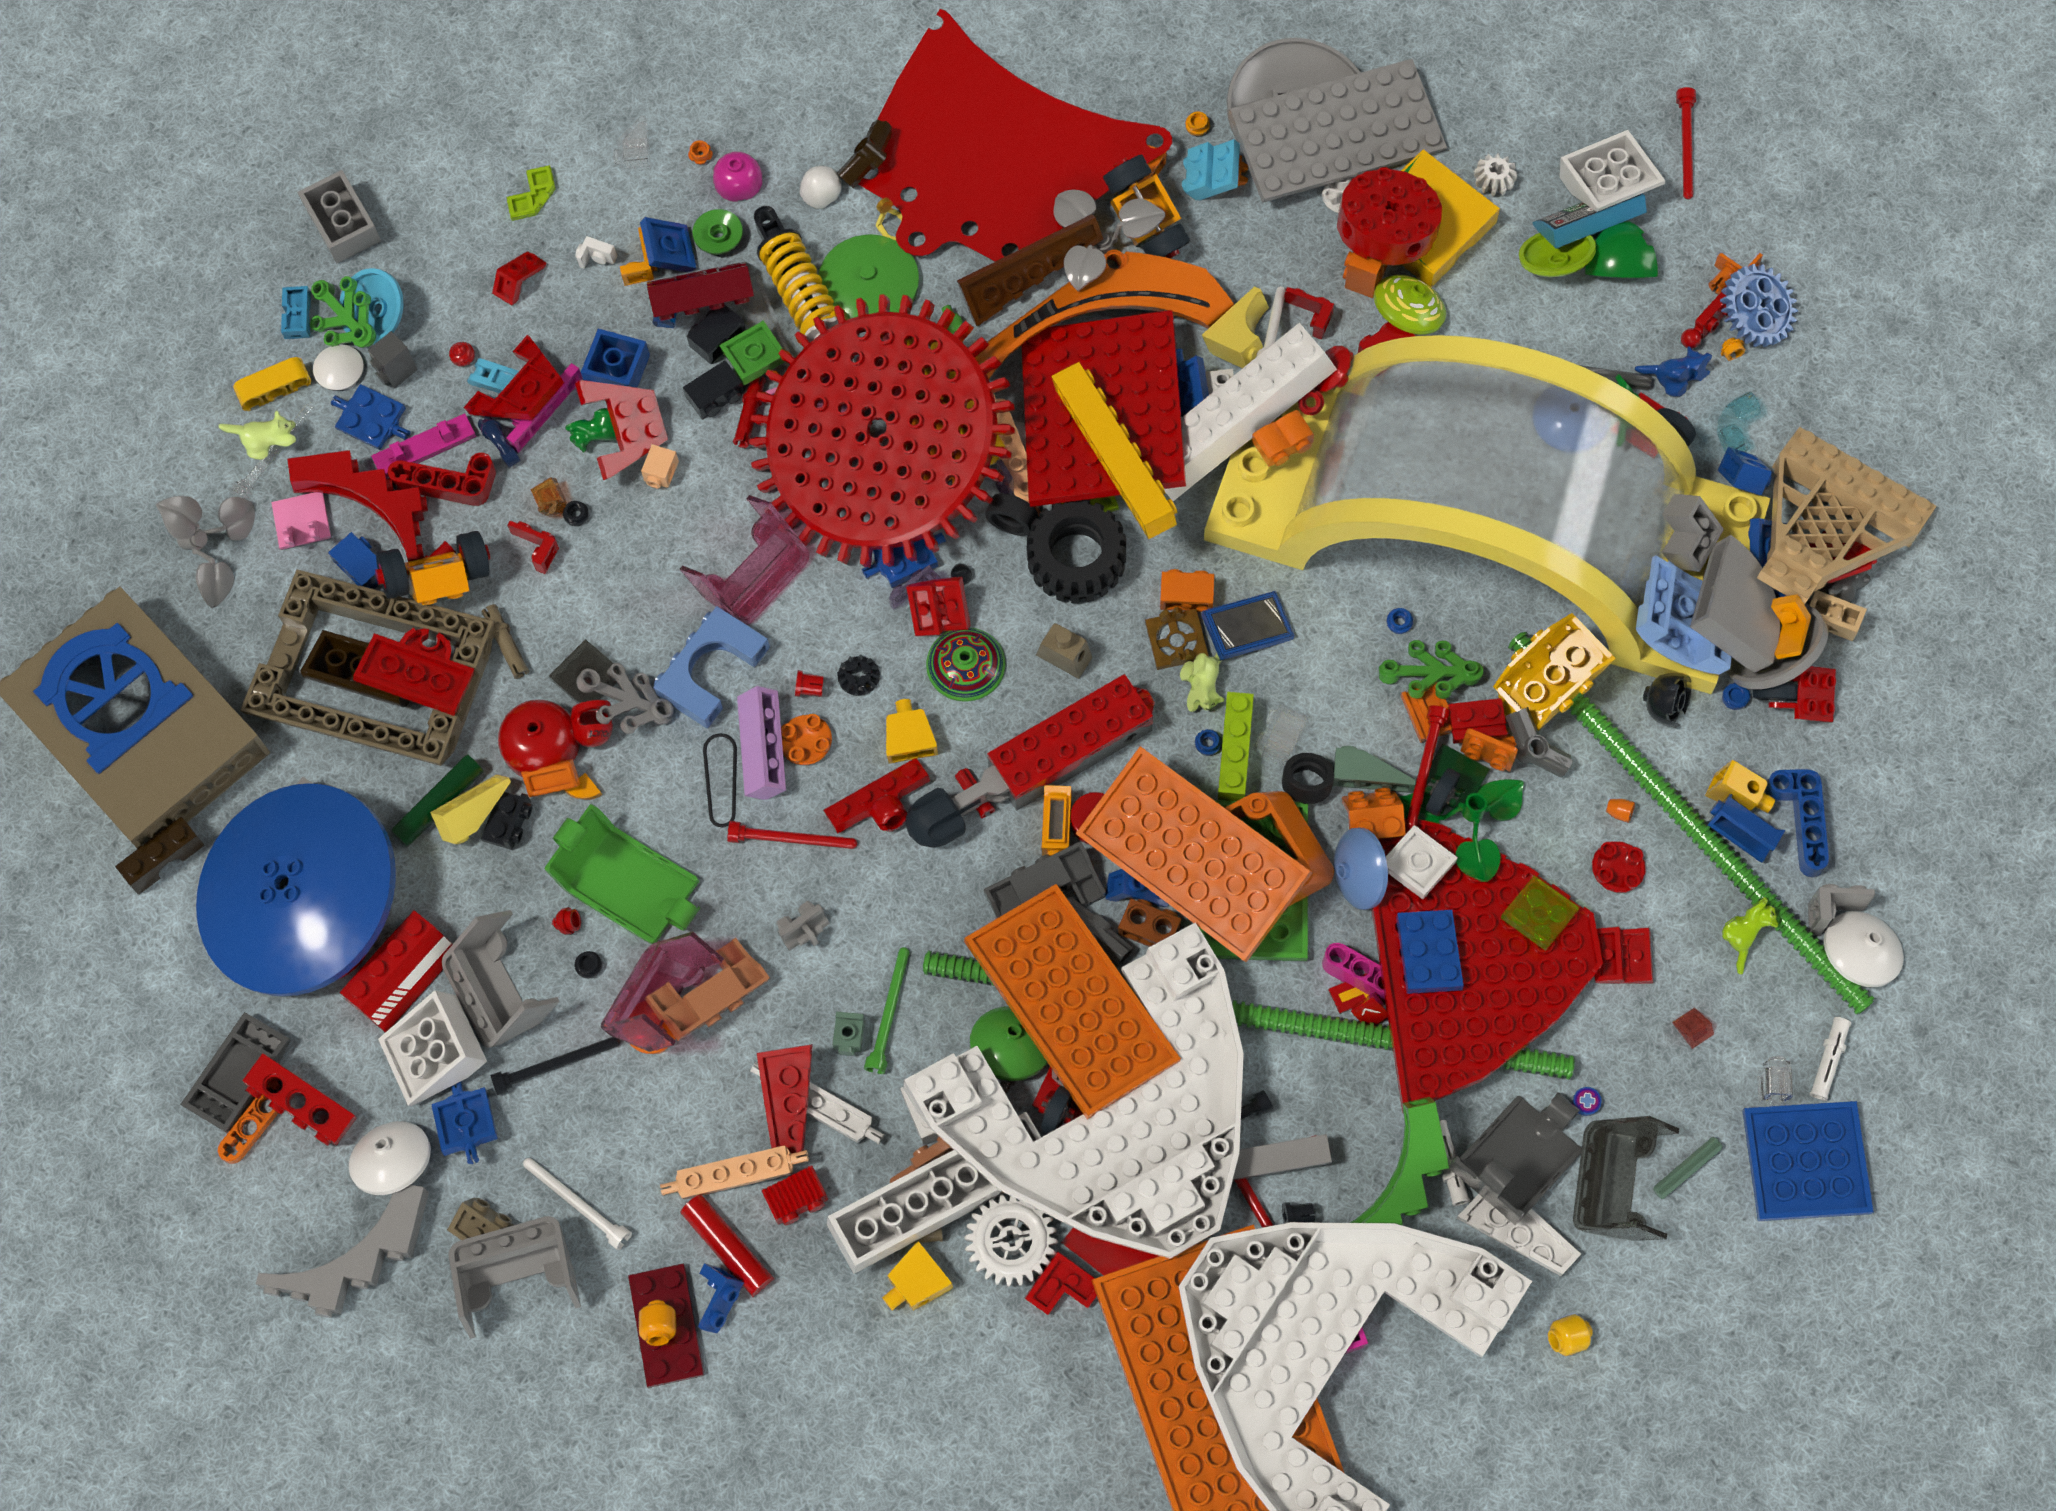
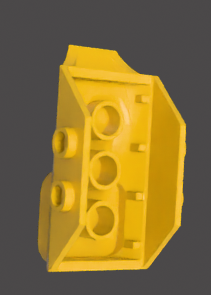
[1493,613,1616,731]

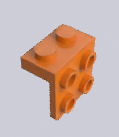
[1460,729,1518,772]
[1342,788,1406,839]

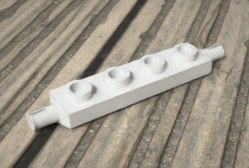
[750,1062,885,1145]

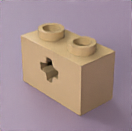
[1809,590,1867,641]

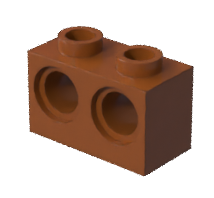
[1118,899,1181,947]

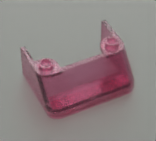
[680,495,809,625]
[601,931,724,1052]

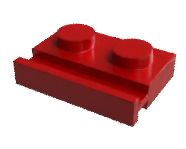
[1447,698,1508,744]

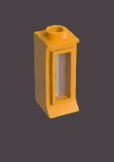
[1041,785,1072,856]

